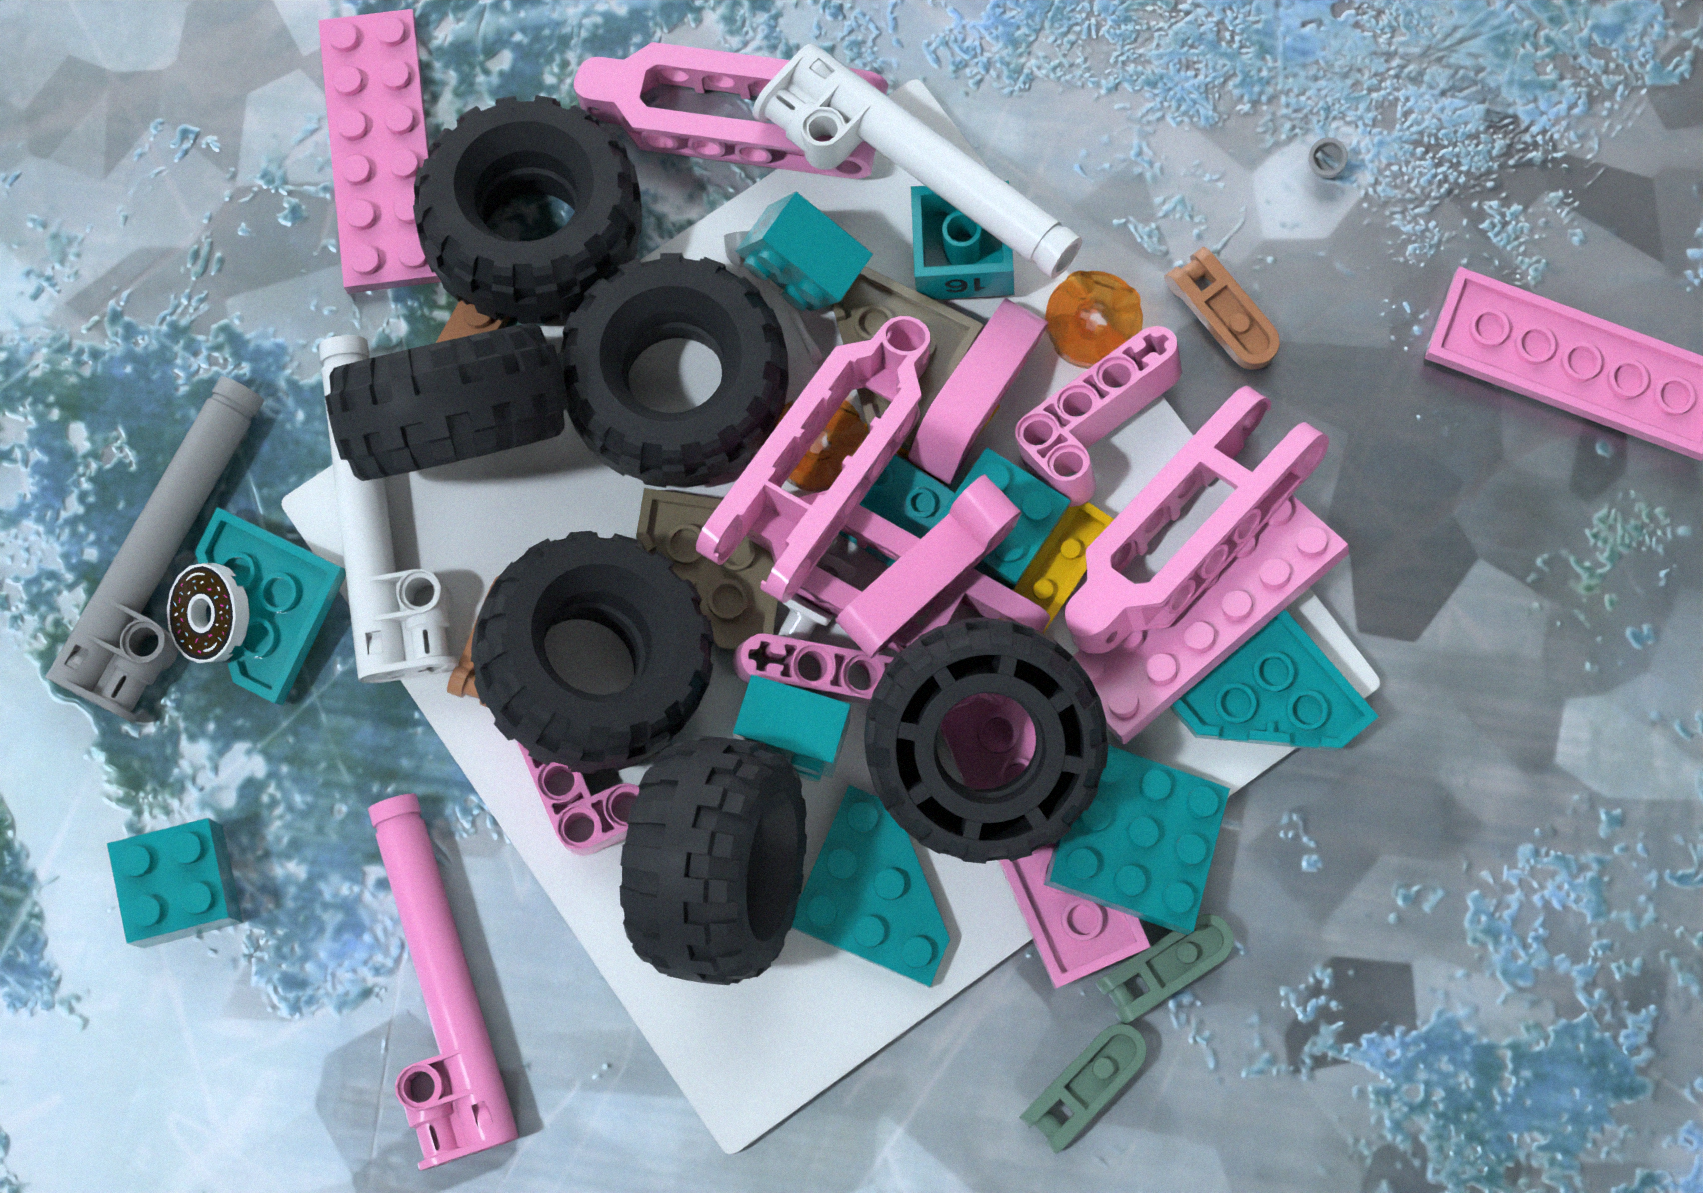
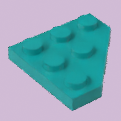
[195,507,346,705]
[1169,609,1379,751]
[791,785,950,988]

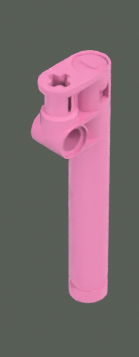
[368,793,520,1171]

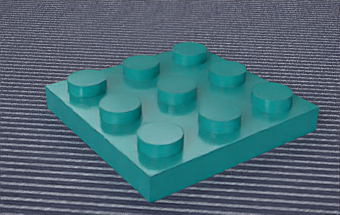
[1044,745,1230,935]

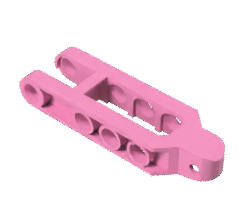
[574,42,888,179]
[696,316,930,603]
[1065,386,1329,654]
[746,490,1050,706]

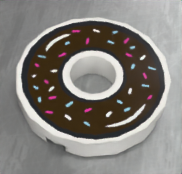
[167,563,250,663]

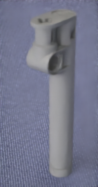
[45,376,264,724]

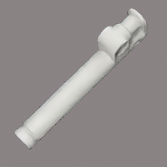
[753,43,1083,279]
[319,335,458,683]

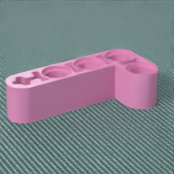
[907,298,1049,485]
[1015,326,1182,507]
[835,474,1021,659]
[732,634,895,706]
[517,741,639,856]

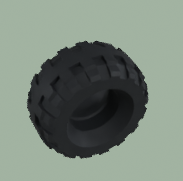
[413,95,642,324]
[558,253,789,488]
[325,323,569,481]
[471,531,714,774]
[864,617,1109,864]
[619,736,807,985]

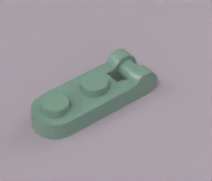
[1095,914,1234,1025]
[1019,1024,1147,1154]

